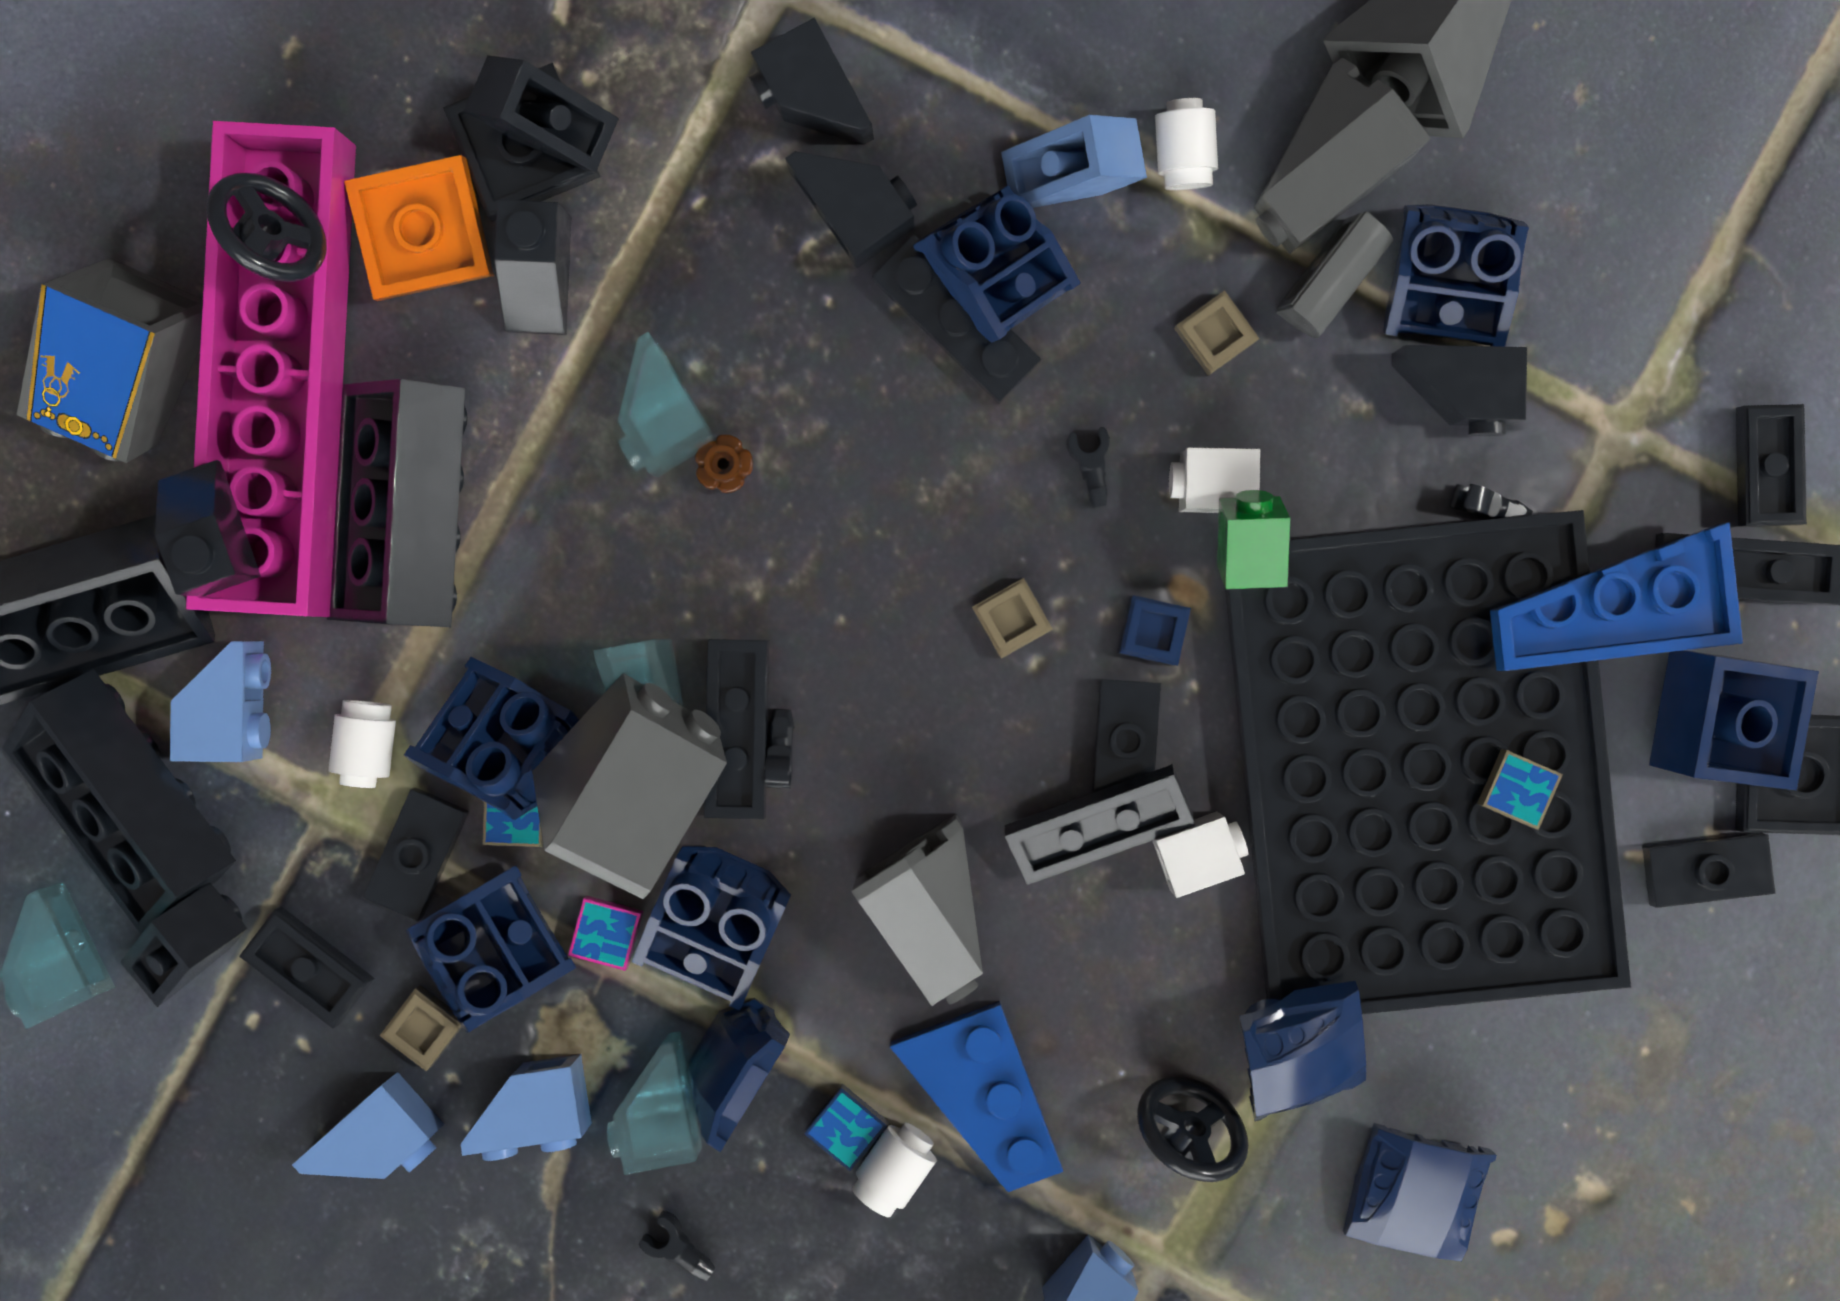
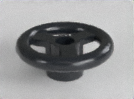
[206,173,327,282]
[1137,1077,1249,1182]

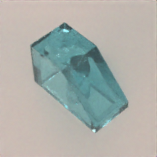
[618,332,716,478]
[593,639,684,707]
[0,882,115,1029]
[607,1031,702,1175]

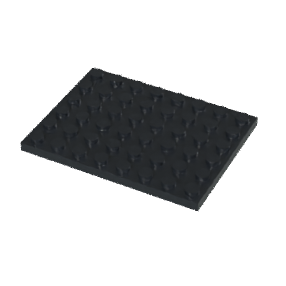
[1225,510,1631,1014]

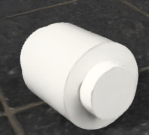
[1155,98,1218,190]
[328,700,396,788]
[852,1123,937,1217]

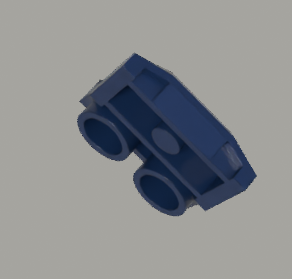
[913,185,1081,343]
[1383,204,1529,347]
[404,657,579,820]
[632,846,791,1011]
[406,866,576,1033]
[1239,981,1366,1122]
[689,998,790,1152]
[1343,1123,1497,1262]

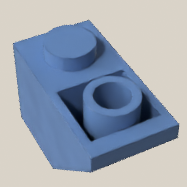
[170,641,271,762]
[461,1054,592,1161]

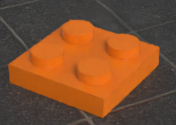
[344,155,494,301]

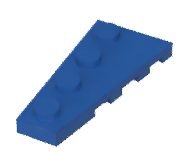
[1490,522,1743,671]

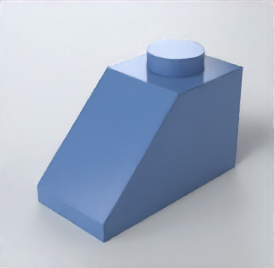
[1001,115,1147,208]
[292,1072,444,1179]
[1042,1234,1139,1301]

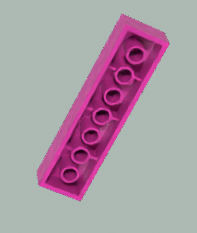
[186,121,356,617]

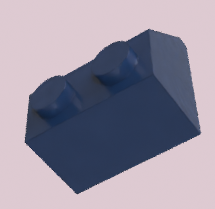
[1649,650,1819,791]

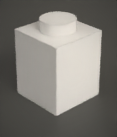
[1169,448,1260,513]
[1152,811,1249,898]

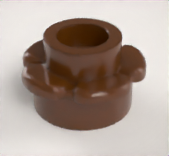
[695,434,753,493]

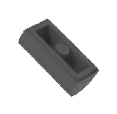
[1276,211,1393,338]

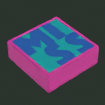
[568,896,644,971]

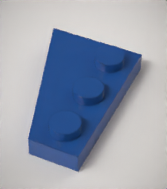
[889,1001,1063,1192]

